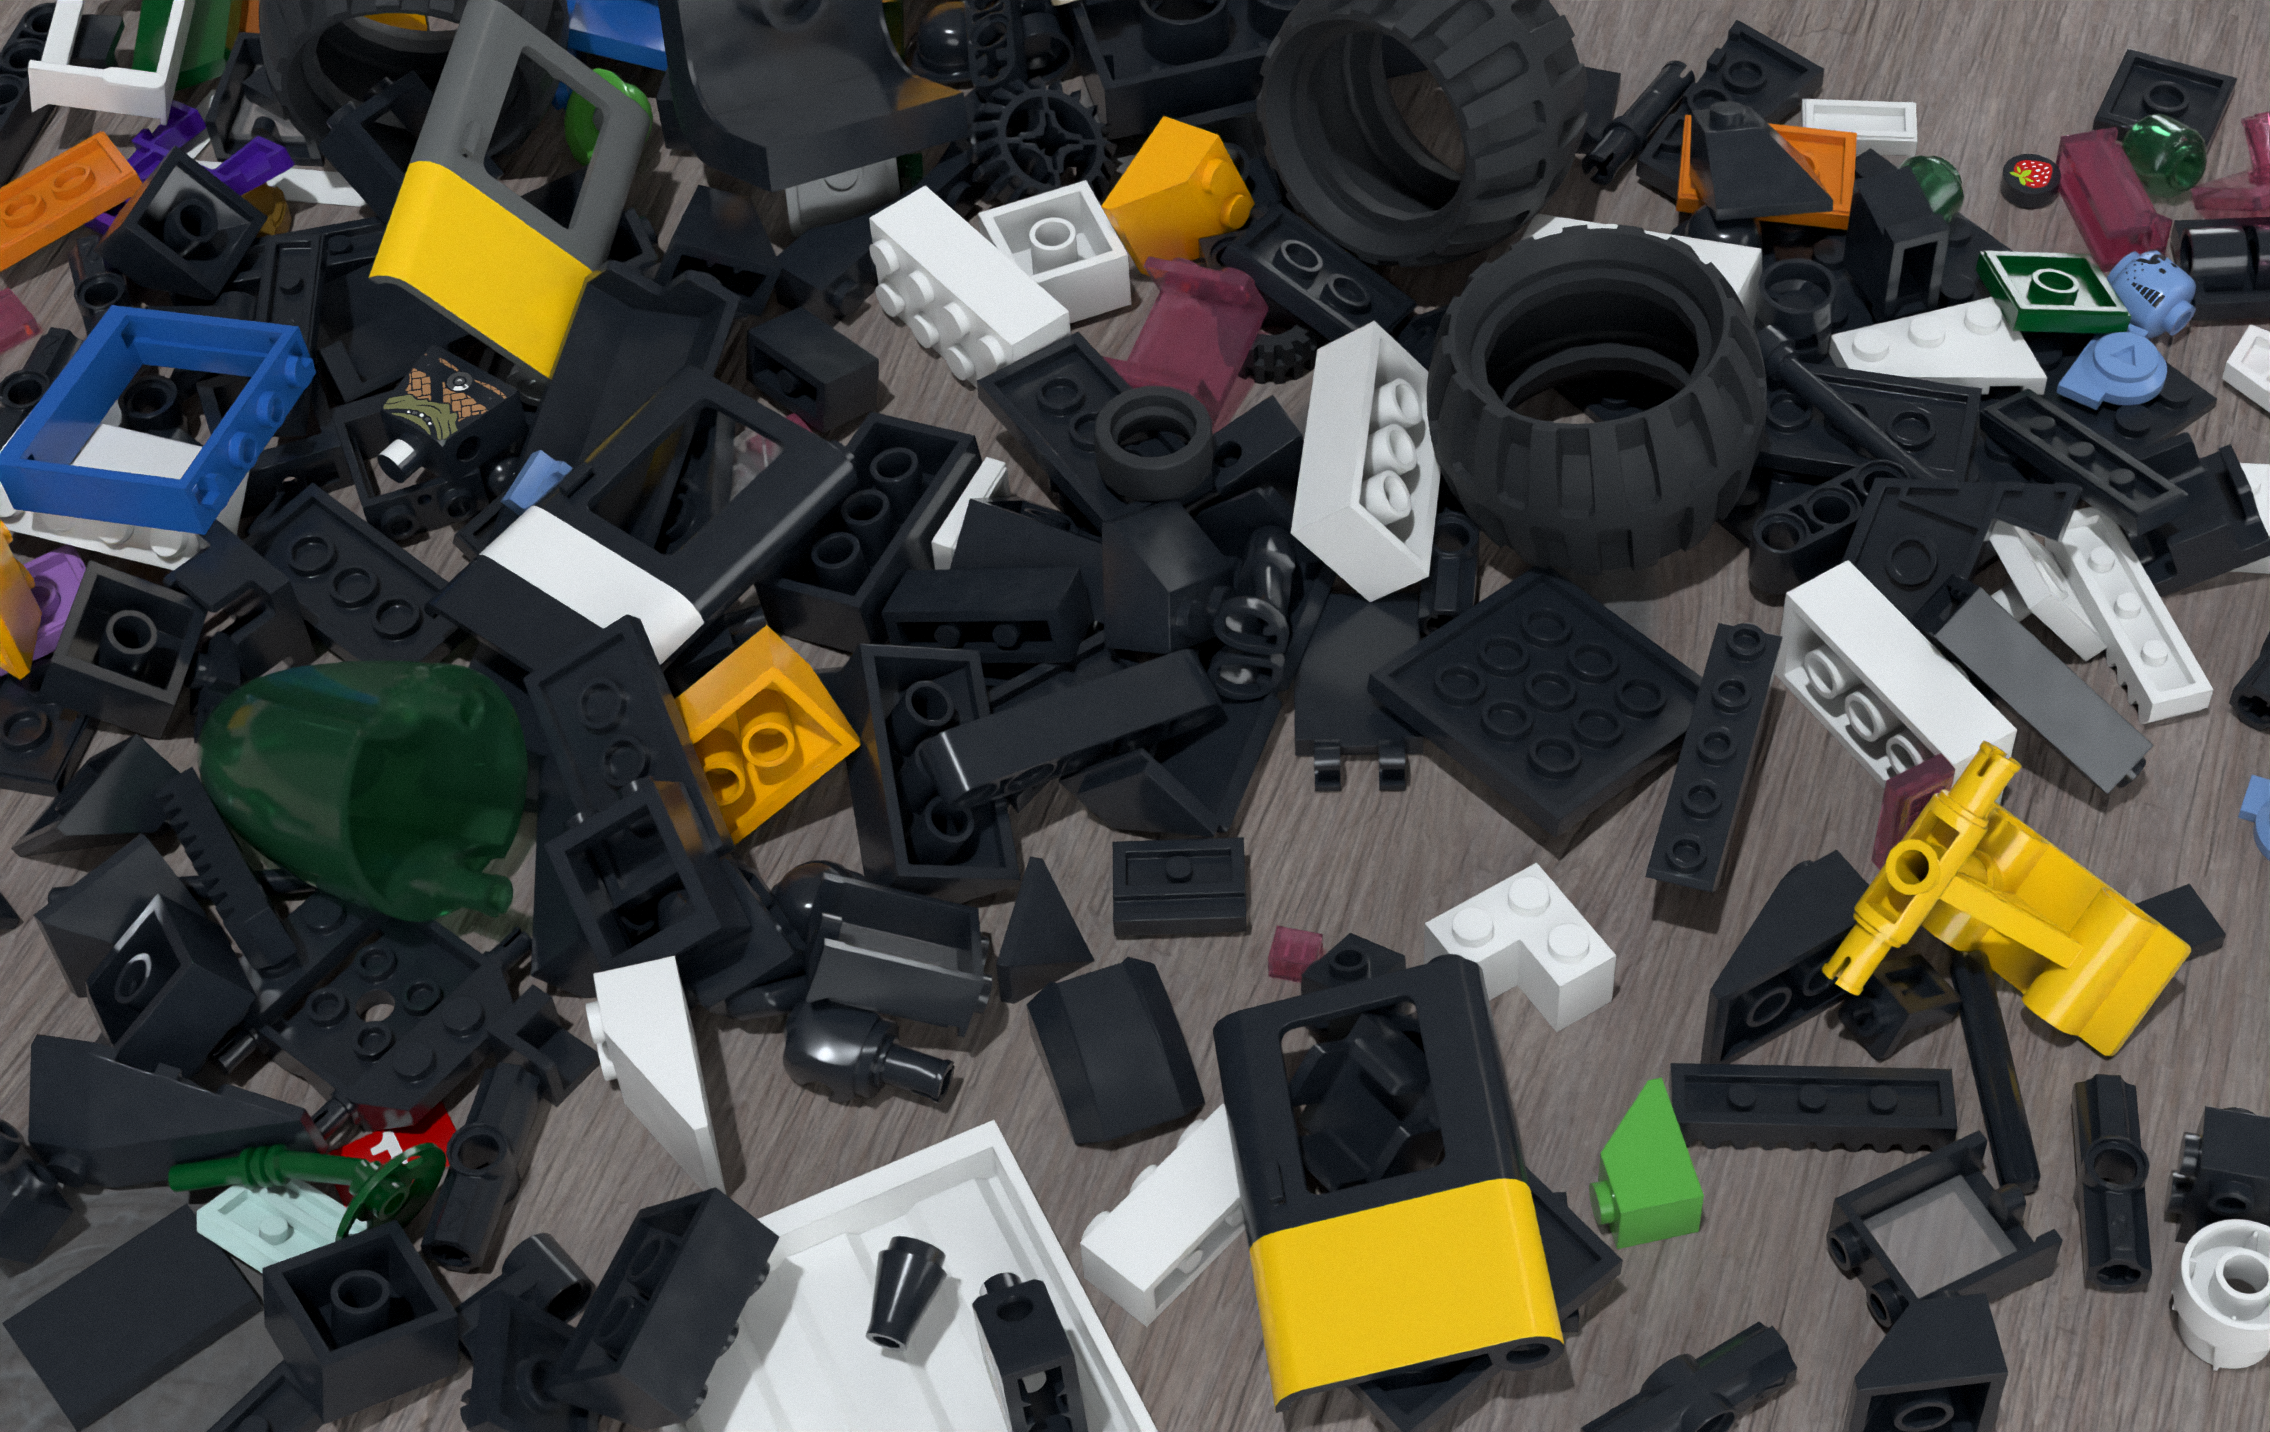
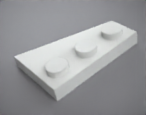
[1828,297,2047,395]

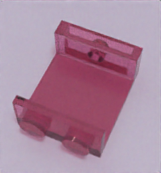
[1102,256,1269,429]

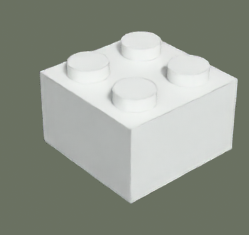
[978,180,1131,323]

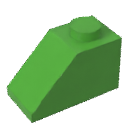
[1589,1077,1704,1249]

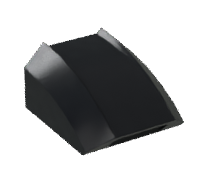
[1026,957,1205,1144]

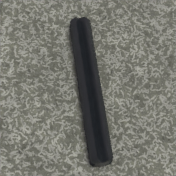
[1950,950,2041,1194]

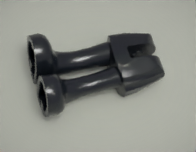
[1208,525,1295,700]

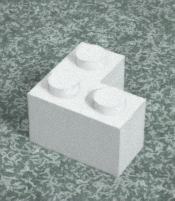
[1424,863,1616,1032]

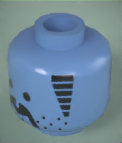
[2107,250,2196,339]

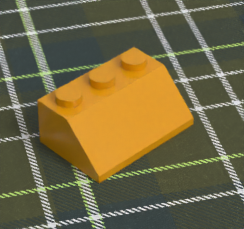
[674,625,861,845]

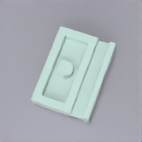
[197,1179,367,1274]

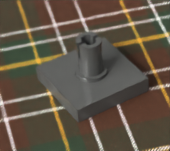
[785,157,901,237]

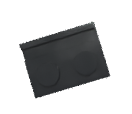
[1112,837,1247,936]

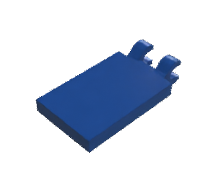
[568,0,667,71]

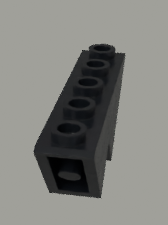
[1645,623,1783,892]

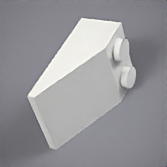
[586,956,726,1195]

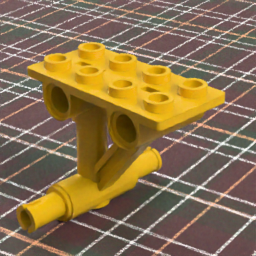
[1821,741,2191,1056]

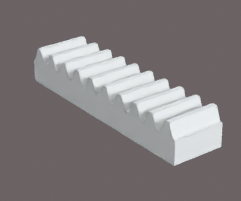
[2045,506,2213,725]

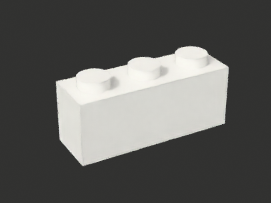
[1080,1103,1284,1327]

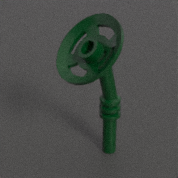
[168,1143,446,1241]

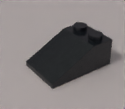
[1700,850,1869,1064]

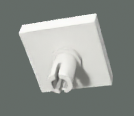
[1989,521,2107,661]

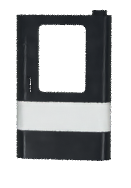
[424,365,858,673]

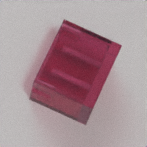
[1268,926,1323,983]

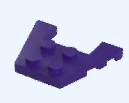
[83,99,295,235]

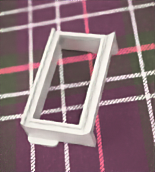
[28,0,196,125]

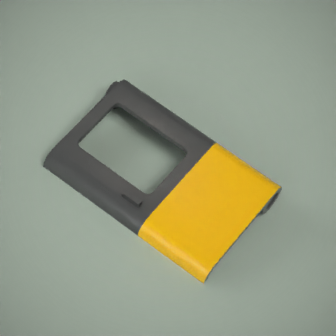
[369,0,651,407]

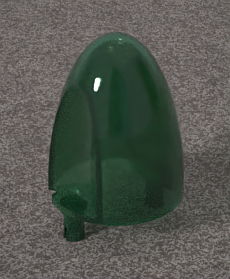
[197,660,528,922]

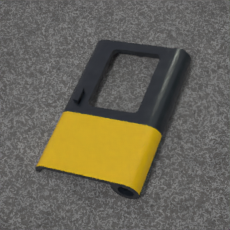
[1213,954,1565,1413]

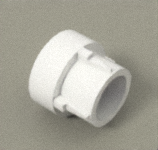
[2171,1219,2270,1371]

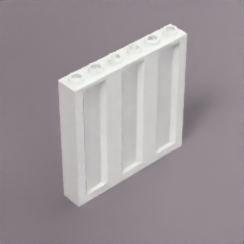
[658,1120,1158,1432]

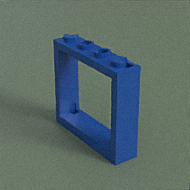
[0,305,316,535]

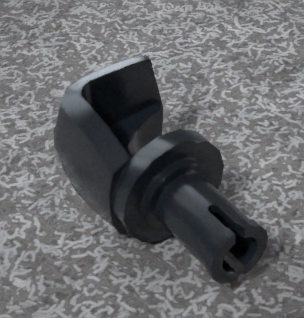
[783,998,955,1104]

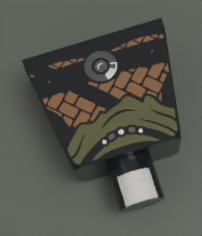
[377,343,529,483]
[972,1272,1088,1432]

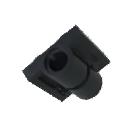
[2170,217,2270,321]

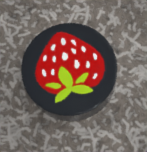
[2000,154,2061,208]

